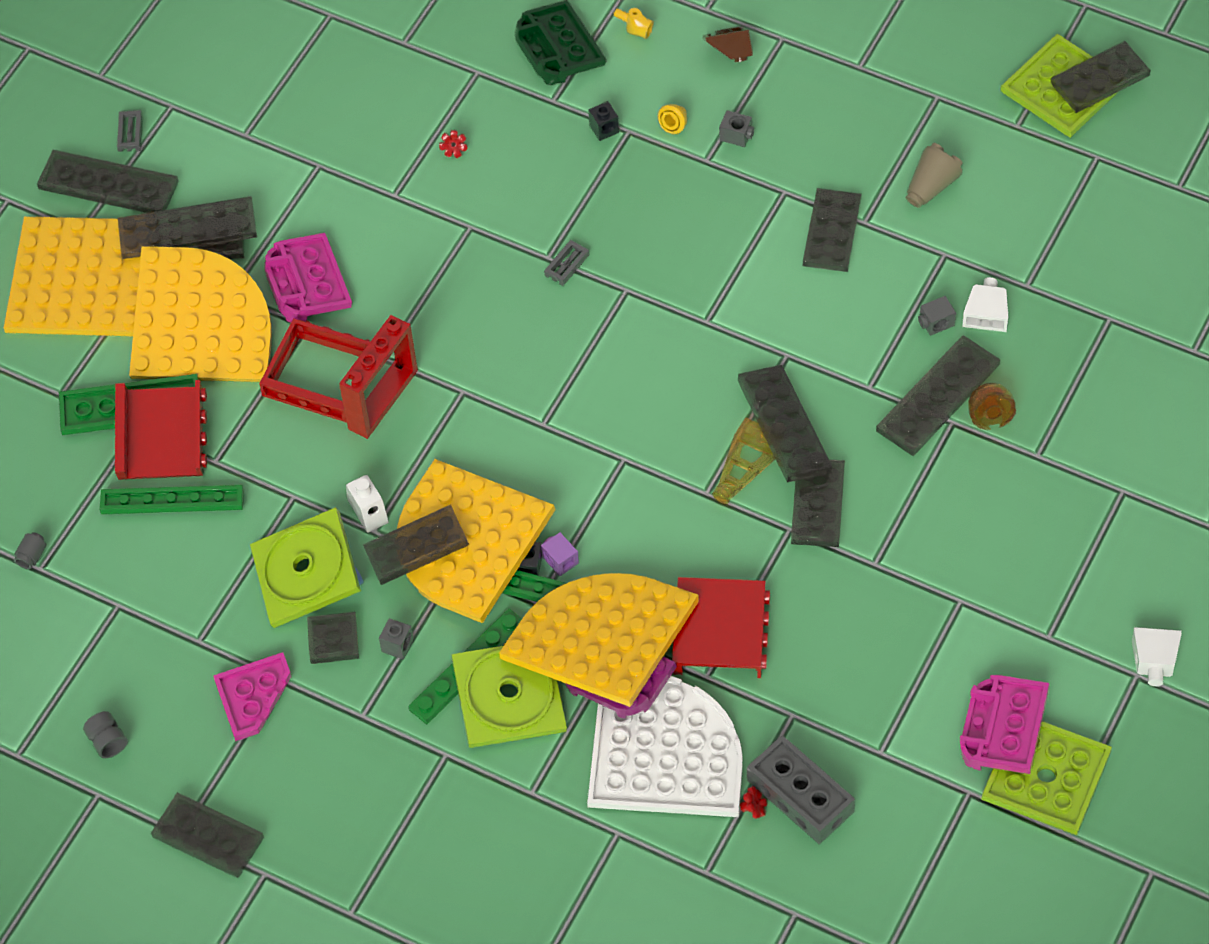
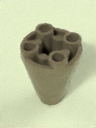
[906,143,963,208]

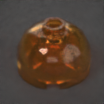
[968,383,1016,430]

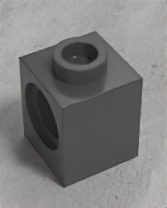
[719,110,755,147]
[918,296,956,336]
[379,618,414,660]

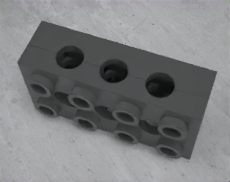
[747,735,855,845]

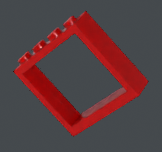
[339,315,418,439]
[259,318,370,423]

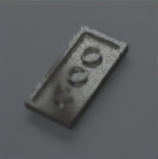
[1051,41,1151,113]
[803,188,862,272]
[791,458,845,547]
[363,505,469,585]
[151,792,264,878]

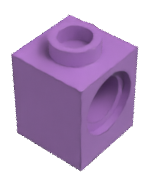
[541,532,579,576]

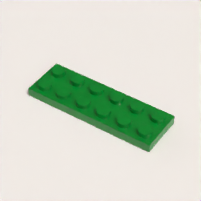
[59,374,199,435]

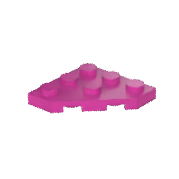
[213,652,292,741]

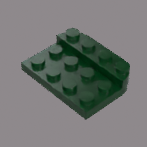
[515,0,607,85]

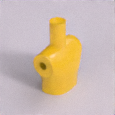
[614,8,654,39]

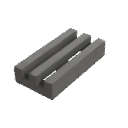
[117,110,142,152]
[544,240,589,286]

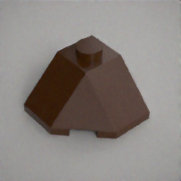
[702,26,753,62]

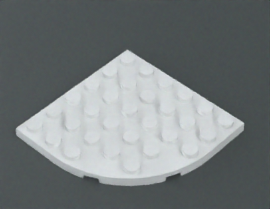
[588,676,742,817]

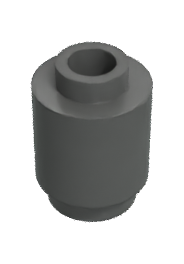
[14,532,46,569]

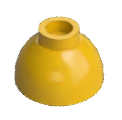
[658,104,687,134]

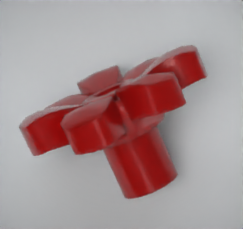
[439,130,468,158]
[740,786,768,819]

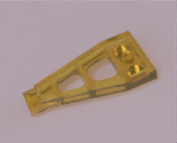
[712,418,787,504]

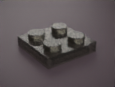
[307,612,360,664]

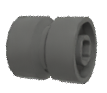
[83,711,128,759]

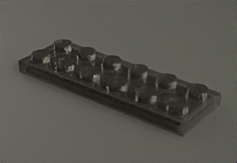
[37,150,179,216]
[118,196,257,259]
[876,335,1000,457]
[737,365,833,482]

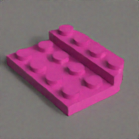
[264,233,352,323]
[960,675,1050,774]

